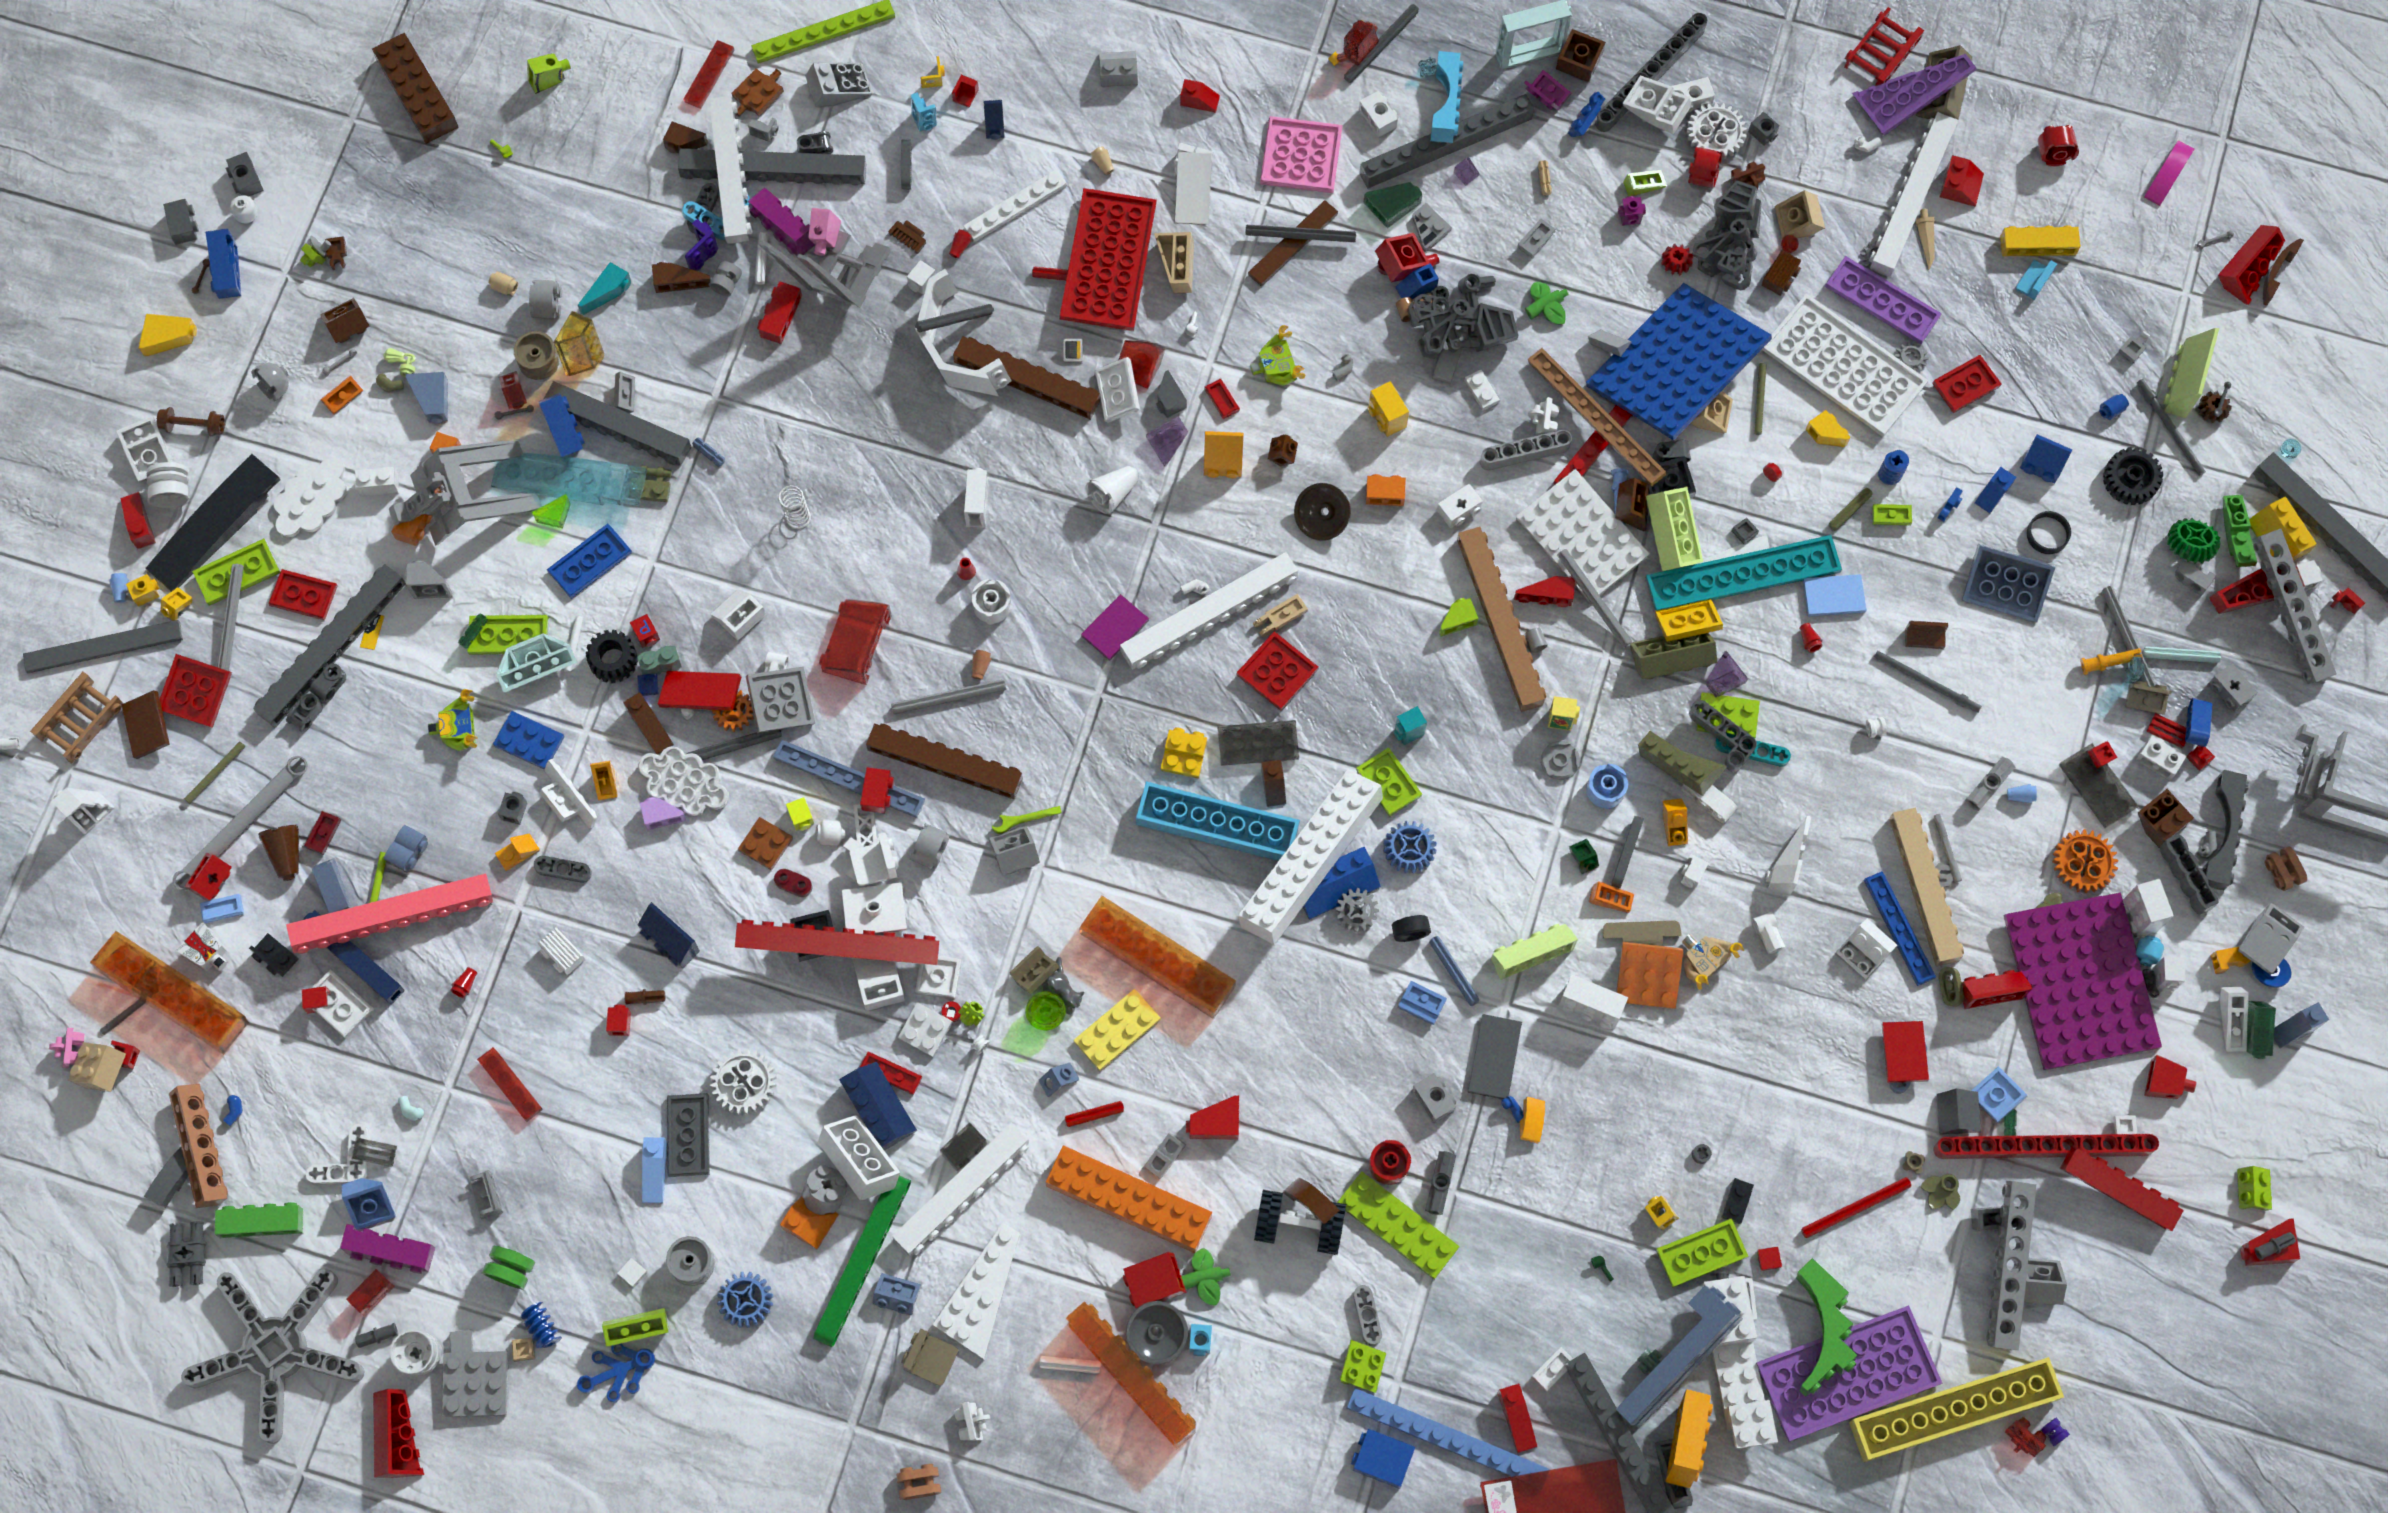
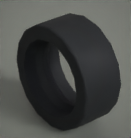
[1391,915,1431,942]

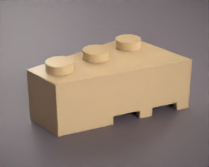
[1154,232,1194,293]

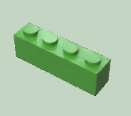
[215,1202,303,1238]

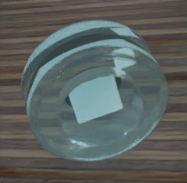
[2280,439,2301,459]

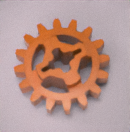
[712,690,754,732]

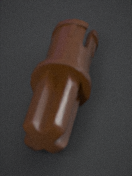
[625,989,666,1005]

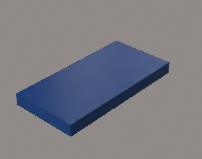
[547,523,632,599]

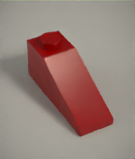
[120,492,156,549]
[1497,1383,1538,1453]

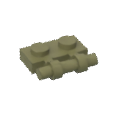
[629,465,672,502]

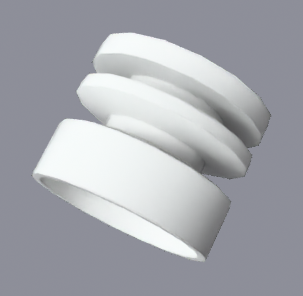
[146,462,190,509]
[390,1329,442,1376]

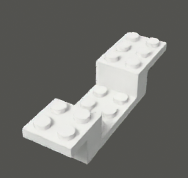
[1703,1276,1778,1449]

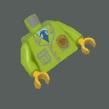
[1250,325,1306,386]

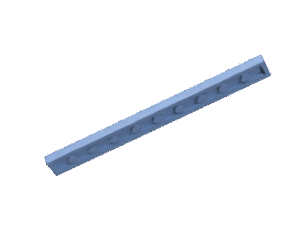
[1347,1388,1550,1490]

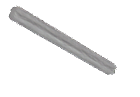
[1557,549,1632,647]
[218,564,244,671]
[2102,586,2156,687]
[891,679,1006,714]

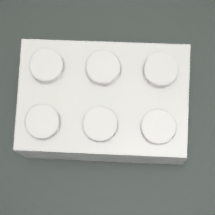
[2123,879,2174,938]
[1559,974,1628,1029]

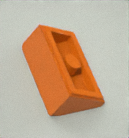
[320,376,363,414]

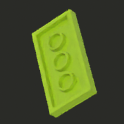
[192,538,280,606]
[467,615,549,655]
[1656,1218,1749,1288]

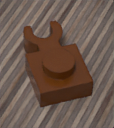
[325,236,347,270]

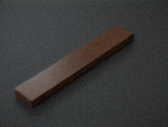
[1248,200,1338,287]

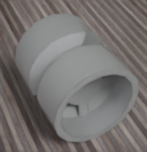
[709,261,742,296]

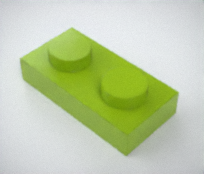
[1872,504,1912,526]

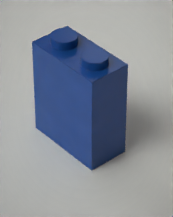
[1351,1429,1415,1489]

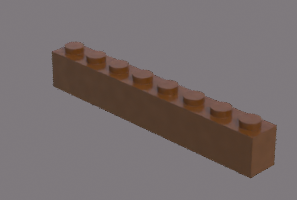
[953,336,1100,420]
[866,723,1023,800]

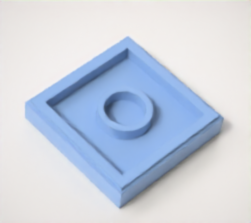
[1971,1066,2028,1124]

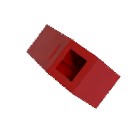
[1514,576,1575,607]

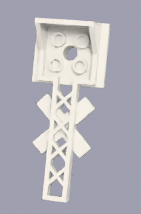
[842,804,907,937]

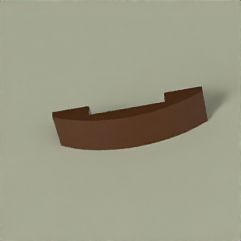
[2263,238,2304,306]
[1283,1178,1340,1224]

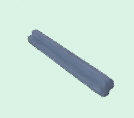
[1429,936,1479,1006]

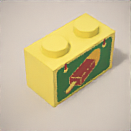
[1548,696,1580,731]

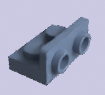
[873,1273,921,1315]

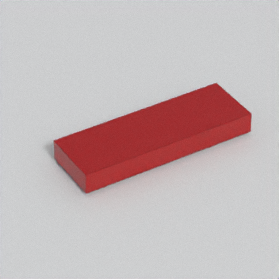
[860,1051,923,1095]

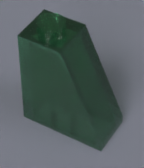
[1363,182,1422,229]
[2246,1001,2276,1059]

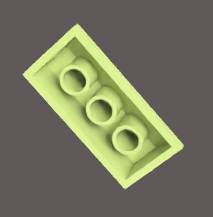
[1646,487,1703,571]
[1491,924,1578,980]

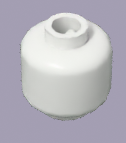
[230,195,258,223]
[815,820,845,846]

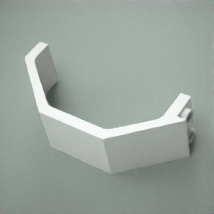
[915,269,1011,396]

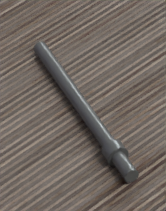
[2137,379,2206,476]
[1874,650,1982,713]

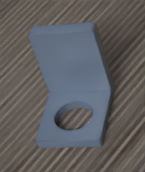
[1039,1063,1079,1097]

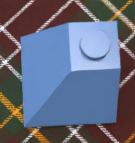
[342,1178,396,1230]

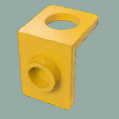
[920,56,945,88]

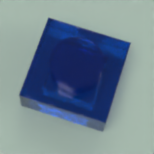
[637,674,659,696]

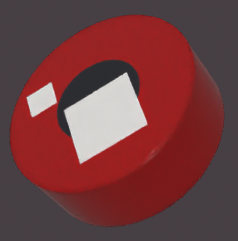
[941,1001,961,1022]

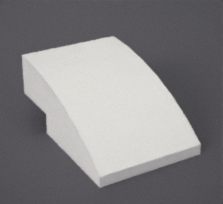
[1623,75,1691,134]
[116,416,173,482]

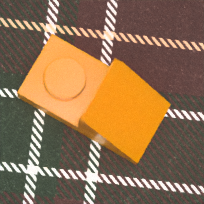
[495,833,540,871]

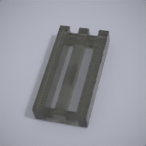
[351,1138,397,1167]

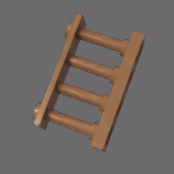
[30,671,124,764]

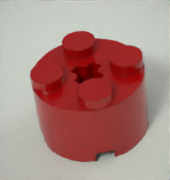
[2038,125,2079,166]
[1688,147,1722,188]
[1369,1140,1411,1185]

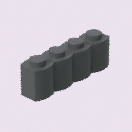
[2160,834,2219,915]

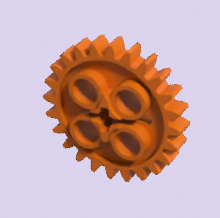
[2052,829,2119,893]

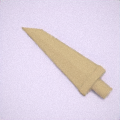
[1915,209,1935,269]

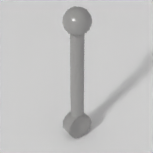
[2197,230,2234,248]
[322,349,357,375]

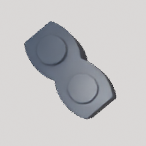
[384,825,428,873]

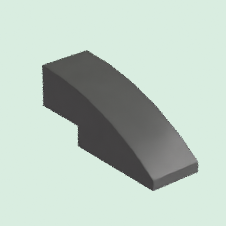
[144,1147,188,1208]
[1655,1439,1693,1509]

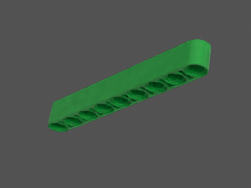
[813,1175,911,1347]

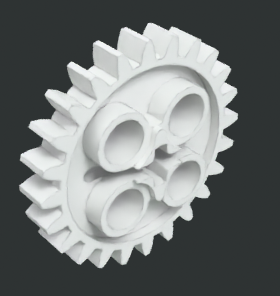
[1686,102,1747,159]
[710,1049,777,1115]

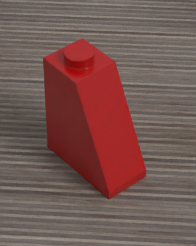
[1186,1095,1239,1140]
[2241,1218,2300,1266]

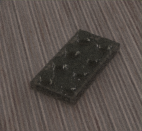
[1217,720,1299,766]
[2059,743,2139,828]

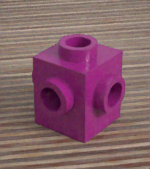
[1618,196,1646,226]

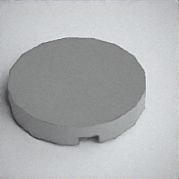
[1540,741,1580,780]

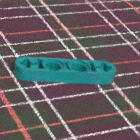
[1715,733,1791,767]

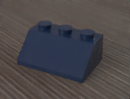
[638,902,700,969]

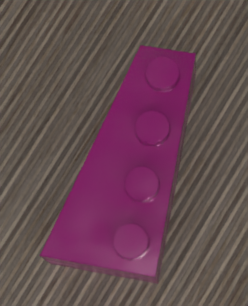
[340,1224,435,1274]

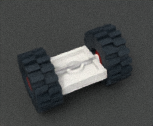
[1254,1189,1346,1255]

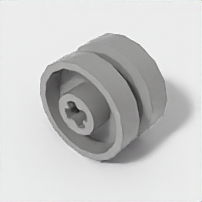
[666,1236,715,1286]

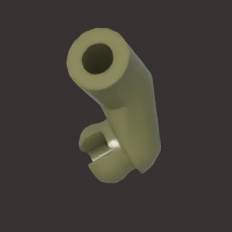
[376,374,404,392]

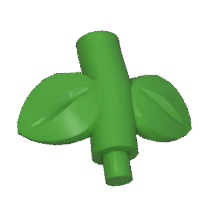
[1525,282,1569,325]
[1181,1248,1231,1305]

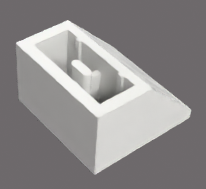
[711,589,766,641]
[1836,919,1897,979]

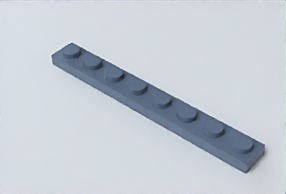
[773,740,925,818]

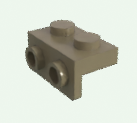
[2125,681,2172,715]
[1010,946,1059,995]

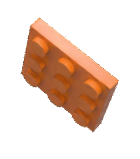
[1616,942,1683,1009]

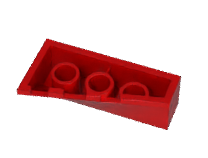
[2218,225,2285,305]
[373,1389,424,1478]

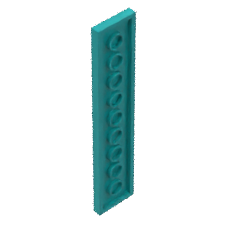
[1645,535,1842,611]

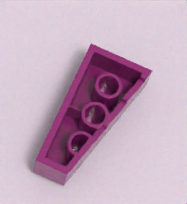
[748,187,815,256]

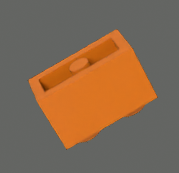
[1366,474,1406,506]

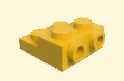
[1161,727,1207,779]

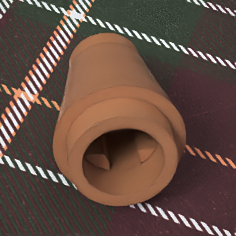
[972,650,992,680]

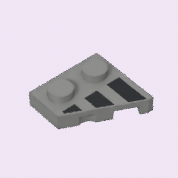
[1412,203,1452,252]

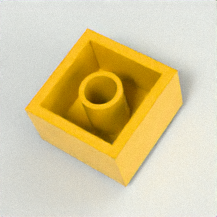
[1367,381,1409,437]

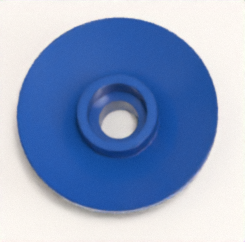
[2252,959,2292,988]

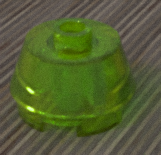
[1025,991,1066,1031]

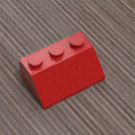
[1962,970,2032,1009]

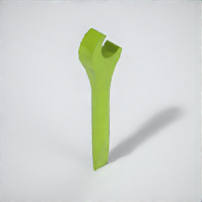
[992,806,1062,834]

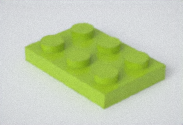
[1696,692,1760,738]
[1356,747,1422,817]

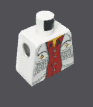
[175,922,228,971]

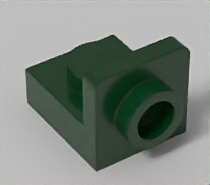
[1569,839,1599,874]

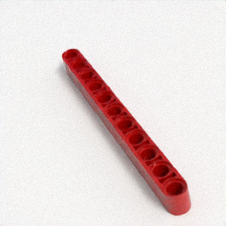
[1933,1134,2159,1159]

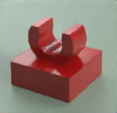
[2186,746,2215,771]

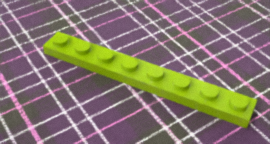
[751,0,895,64]

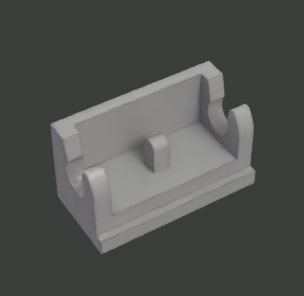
[470,1170,503,1219]

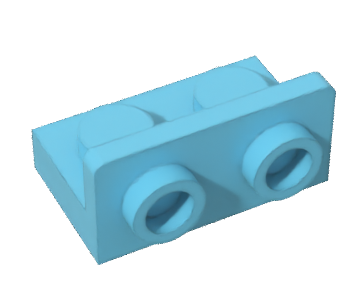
[911,92,937,132]

